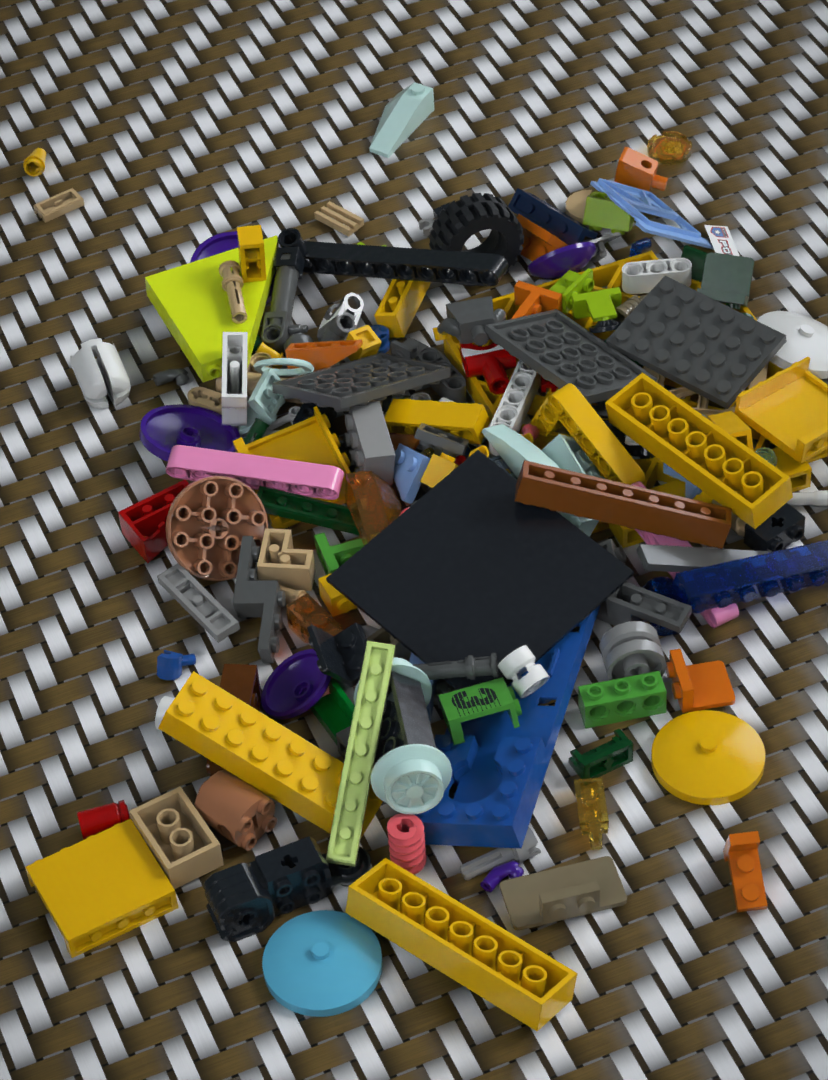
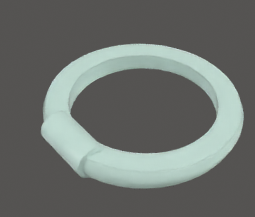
[254,358,314,377]

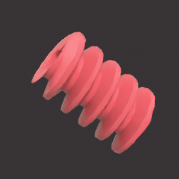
[387,813,426,874]

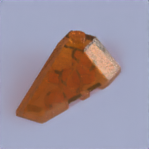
[345,471,401,546]

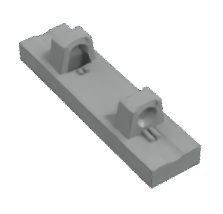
[157,563,240,643]

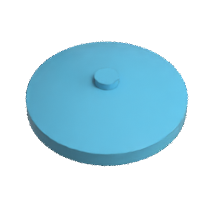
[262,910,383,1017]

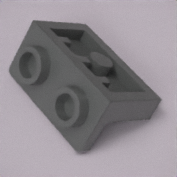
[414,423,470,458]

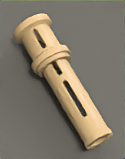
[219,260,247,324]

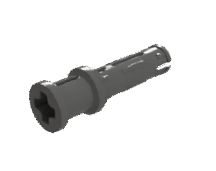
[413,653,498,680]

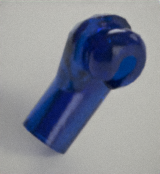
[629,237,652,257]

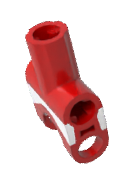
[459,342,516,395]

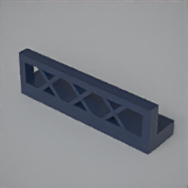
[508,188,598,245]

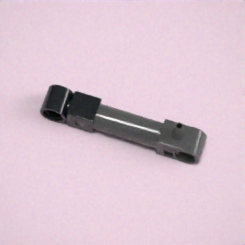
[261,228,308,355]

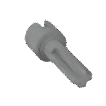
[460,827,541,880]

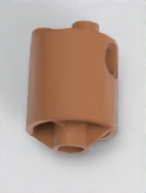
[194,769,277,851]

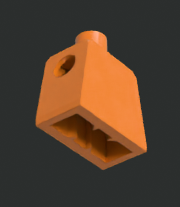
[614,147,668,192]

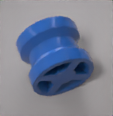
[370,325,390,354]

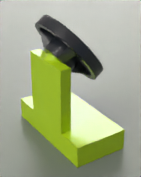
[572,287,622,333]

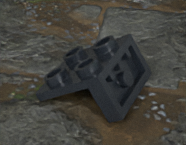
[307,623,367,687]

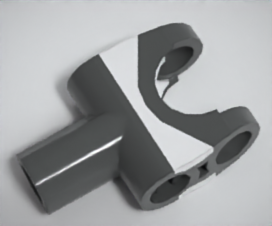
[317,293,364,342]

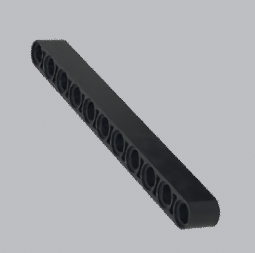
[303,241,509,287]

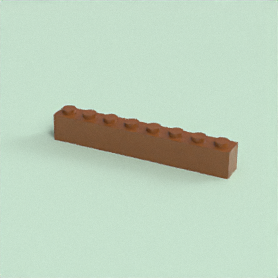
[515,460,732,549]

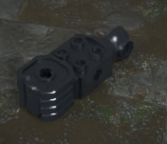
[202,836,371,942]

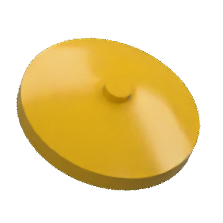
[651,710,765,805]

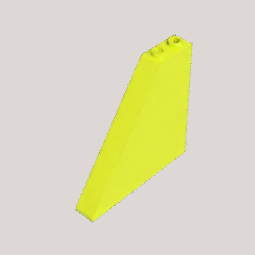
[145,236,279,383]

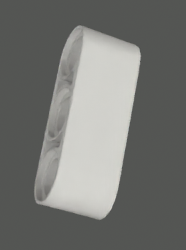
[622,258,692,294]

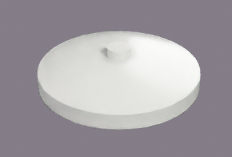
[757,311,828,379]

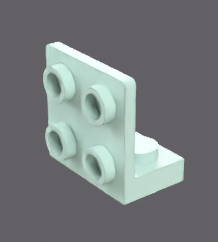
[237,368,286,436]

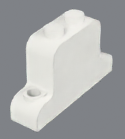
[221,332,248,427]

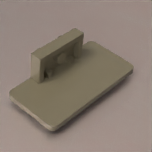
[500,856,627,931]

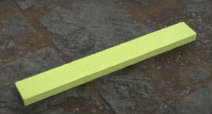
[326,641,396,867]

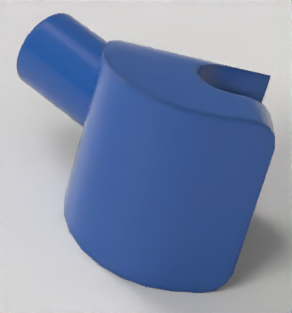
[157,650,196,680]

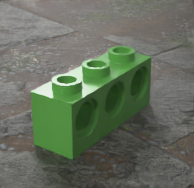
[578,671,667,729]

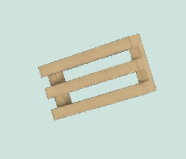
[33,188,85,223]
[314,201,364,237]

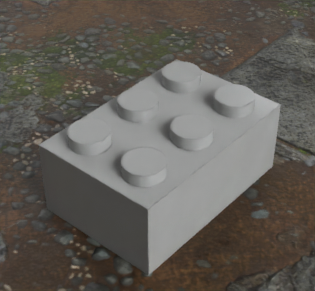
[343,401,396,494]

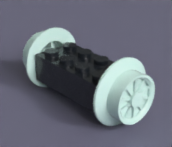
[353,657,452,815]

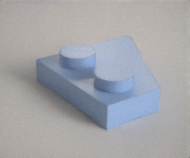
[393,443,431,504]

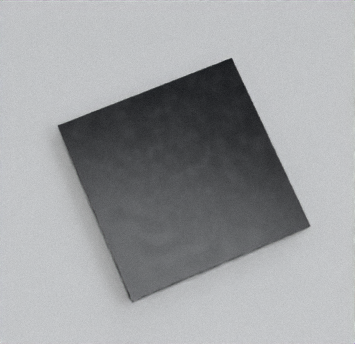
[326,450,634,690]

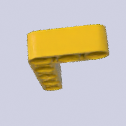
[532,383,646,485]

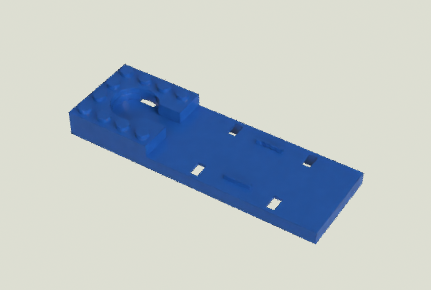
[413,606,600,849]

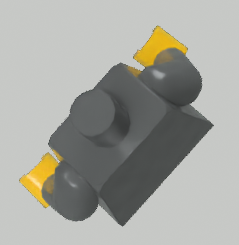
[432,296,507,346]

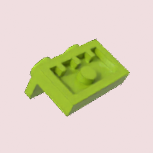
[549,268,595,314]

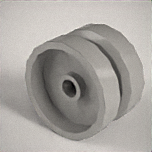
[599,621,667,680]

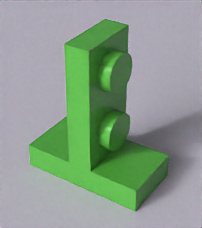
[314,533,379,575]

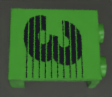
[438,677,522,745]

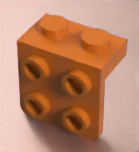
[666,649,735,713]

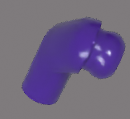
[480,860,524,893]

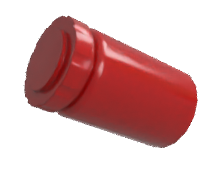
[76,800,130,840]

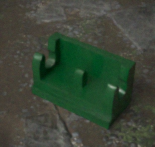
[569,729,633,784]

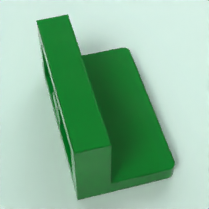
[311,678,355,745]

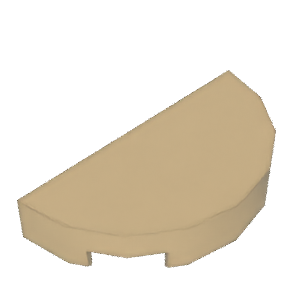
[566,190,592,224]

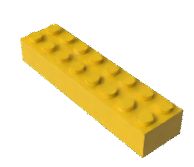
[605,372,793,529]
[158,671,383,839]
[345,858,577,1031]

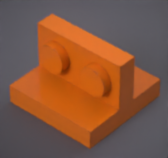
[516,214,568,262]

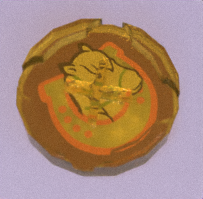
[647,131,692,165]

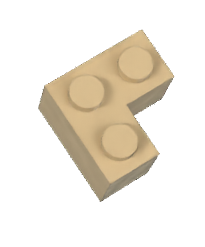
[257,528,316,591]

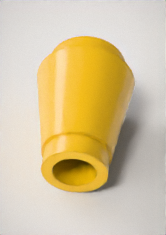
[23,148,46,177]

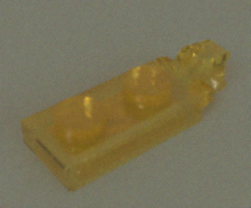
[574,778,609,850]

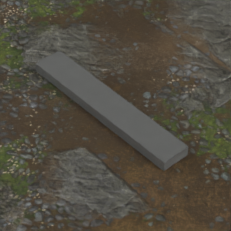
[636,544,787,578]

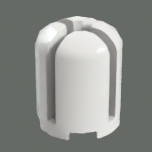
[70,338,131,409]

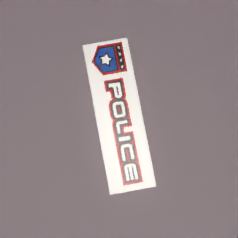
[704,225,739,256]

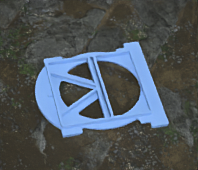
[590,178,714,250]

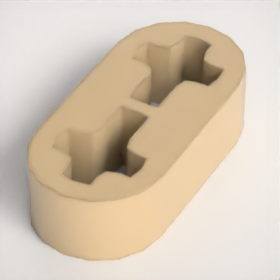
[187,387,222,415]

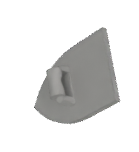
[588,232,621,263]

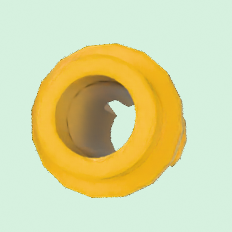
[255,342,286,369]

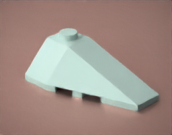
[369,82,434,158]
[541,434,605,479]

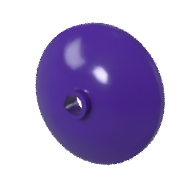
[528,242,597,280]
[261,649,331,720]

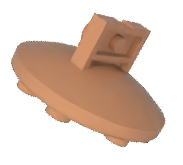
[166,476,268,581]

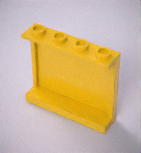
[734,357,828,464]
[233,406,361,529]
[25,819,179,958]

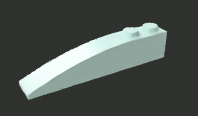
[482,424,599,537]

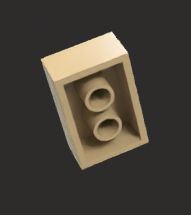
[129,786,224,889]

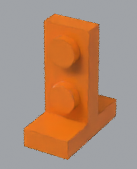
[511,280,562,319]
[723,831,768,913]

